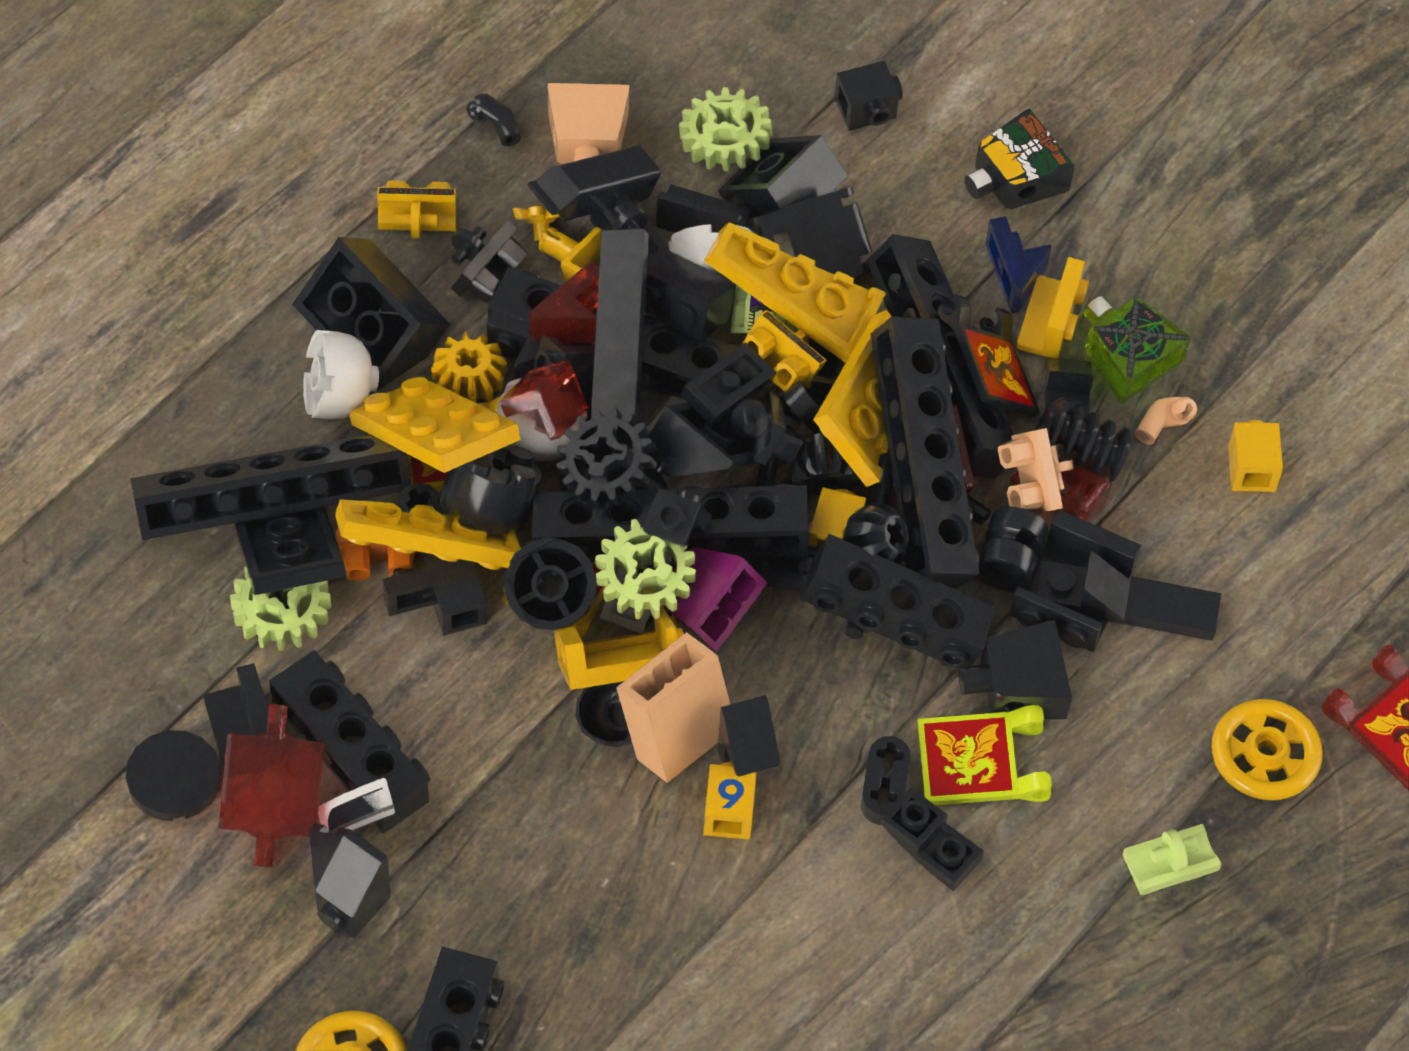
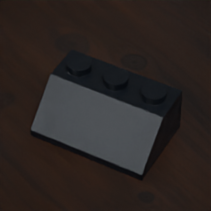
[292,237,451,391]

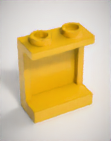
[554,606,684,690]

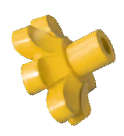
[512,206,560,241]

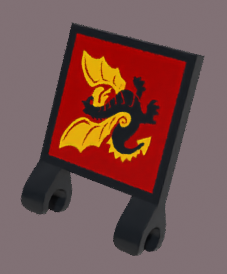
[938,294,1040,417]

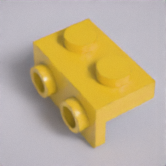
[1016,257,1089,359]

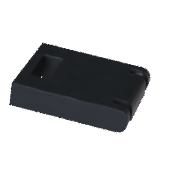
[753,185,873,277]

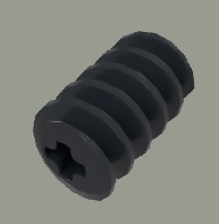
[1034,396,1132,483]

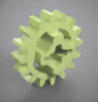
[679,87,772,172]
[595,519,696,619]
[230,566,331,651]

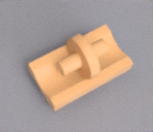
[998,428,1073,514]

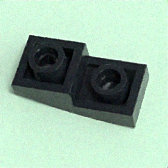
[881,788,984,891]

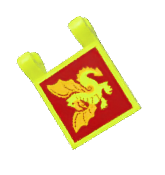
[917,705,1052,805]

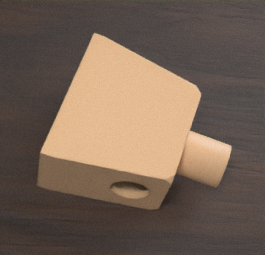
[548,83,629,164]

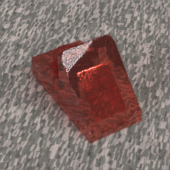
[529,260,600,343]

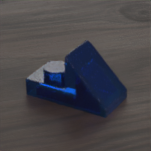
[985,216,1052,314]

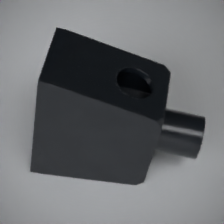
[958,620,1072,720]

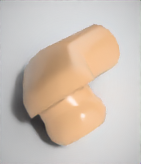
[1135,397,1197,445]

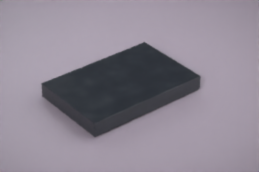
[234,507,346,595]

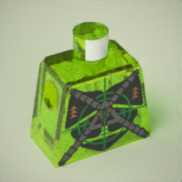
[1083,296,1191,404]

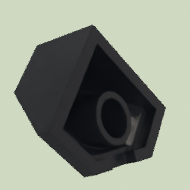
[309,823,391,938]

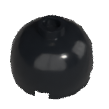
[504,537,597,631]

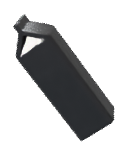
[527,145,661,221]

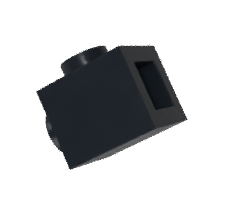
[834,60,903,131]

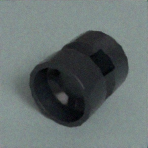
[978,507,1048,592]

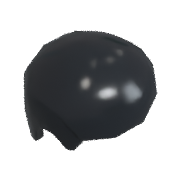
[575,681,632,747]

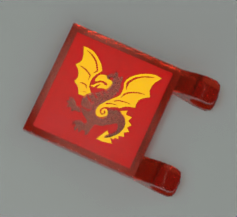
[1321,645,1409,791]

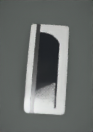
[317,778,395,834]

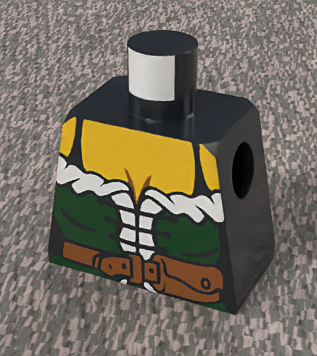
[964,108,1075,209]

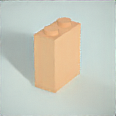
[616,633,730,783]

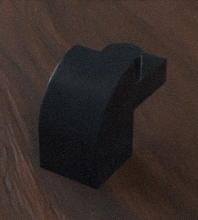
[382,552,487,636]

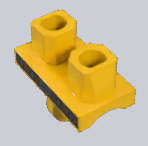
[377,180,456,239]
[741,310,827,392]

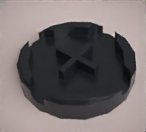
[125,730,220,821]

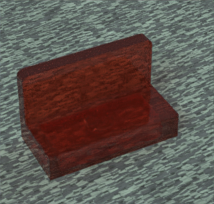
[499,360,588,441]

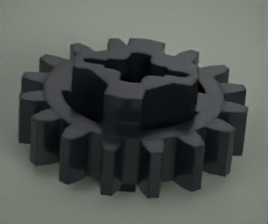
[557,407,657,507]

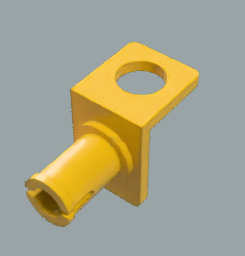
[538,227,603,298]

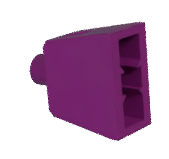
[664,547,767,652]

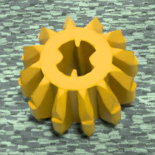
[431,331,507,403]

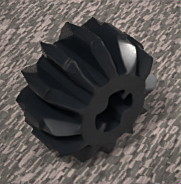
[789,431,862,495]

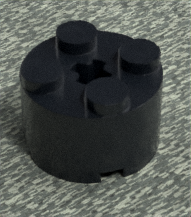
[439,446,542,534]

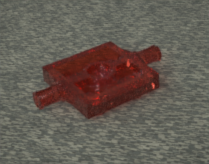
[218,704,324,867]

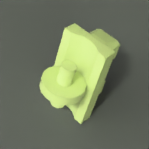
[1122,824,1221,895]

